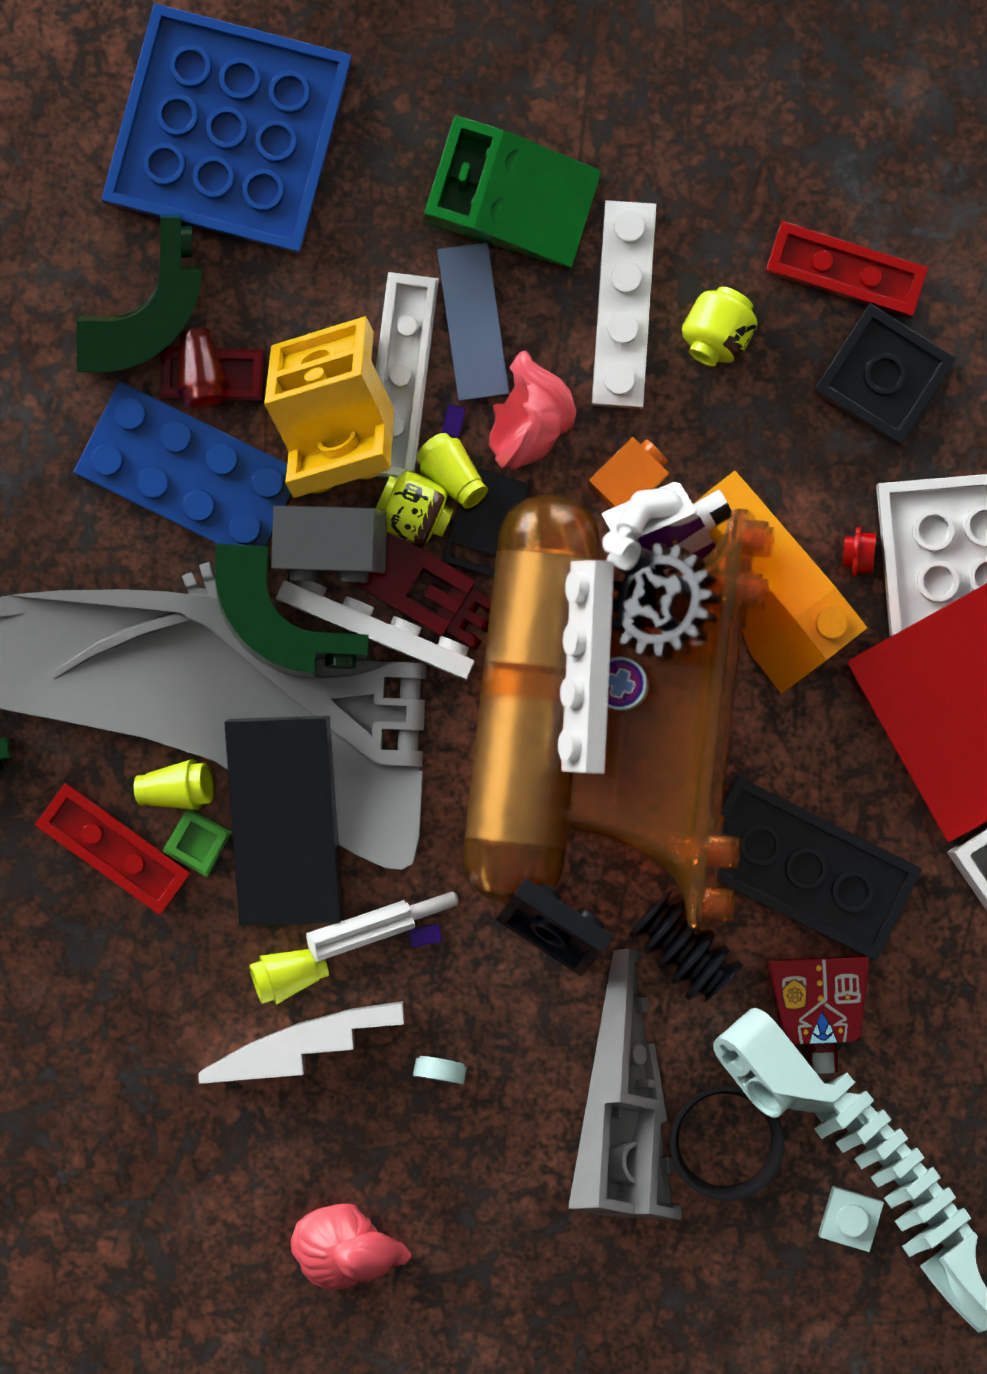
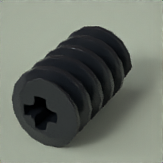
[629,889,744,1002]

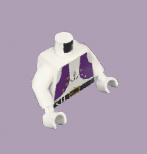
[602,482,735,635]

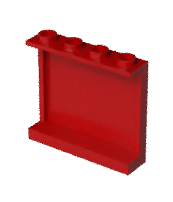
[846,583,987,842]

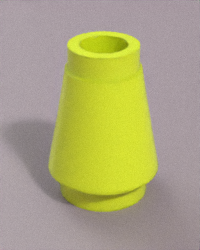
[416,433,488,509]
[134,759,214,810]
[249,949,329,1005]

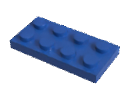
[73,381,292,546]

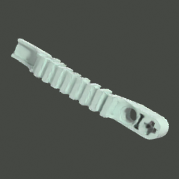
[713,1008,987,1333]

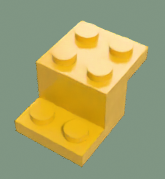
[264,316,394,498]

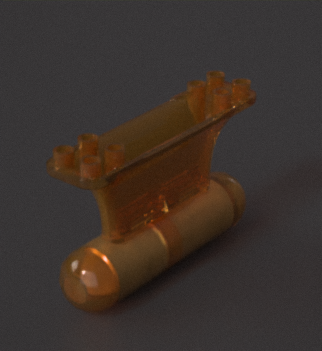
[463,494,775,929]

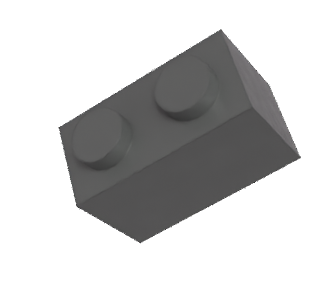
[271,506,387,583]

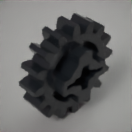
[611,543,721,660]

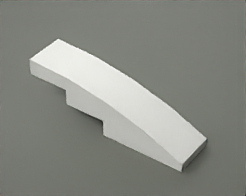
[198,1001,405,1084]

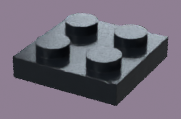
[813,303,956,446]
[496,878,613,976]

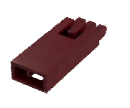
[334,502,503,650]

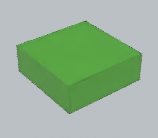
[162,809,233,877]

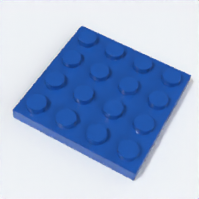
[101,3,352,255]

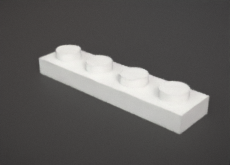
[591,200,656,409]
[558,560,614,774]
[276,580,475,681]

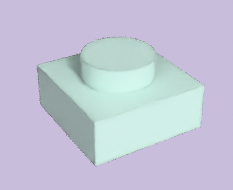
[818,1185,884,1252]

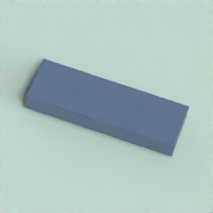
[437,242,509,403]

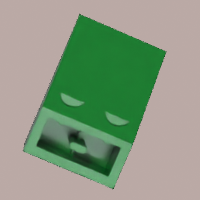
[424,115,601,269]

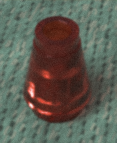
[178,328,229,408]

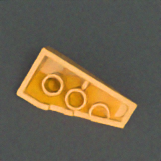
[694,471,868,694]

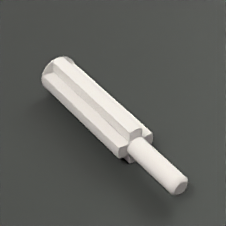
[306,891,459,962]

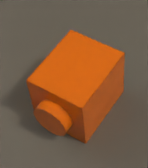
[587,437,669,509]

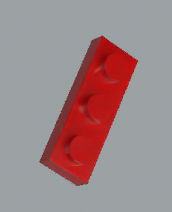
[765,221,928,319]
[35,783,192,915]

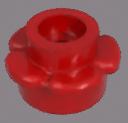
[842,527,876,577]

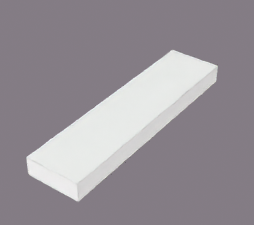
[375,272,439,479]

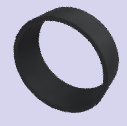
[670,1086,785,1201]

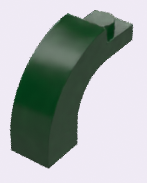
[77,214,202,373]
[215,544,369,679]

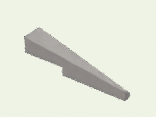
[568,949,682,1221]

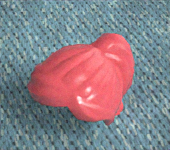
[489,350,577,471]
[291,1204,412,1290]

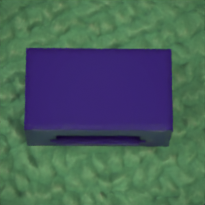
[441,404,466,439]
[409,924,442,947]

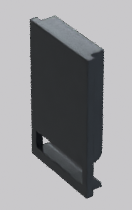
[441,467,529,579]

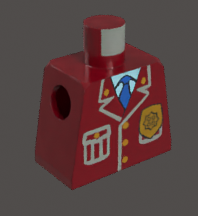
[766,955,869,1074]

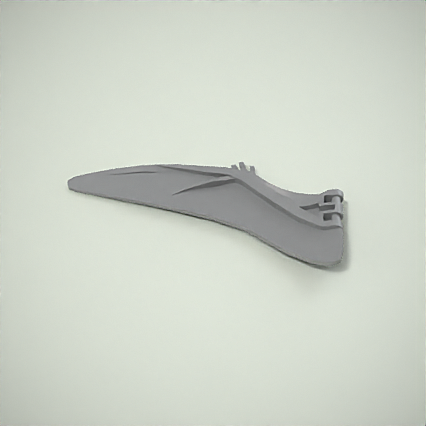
[0,562,427,870]

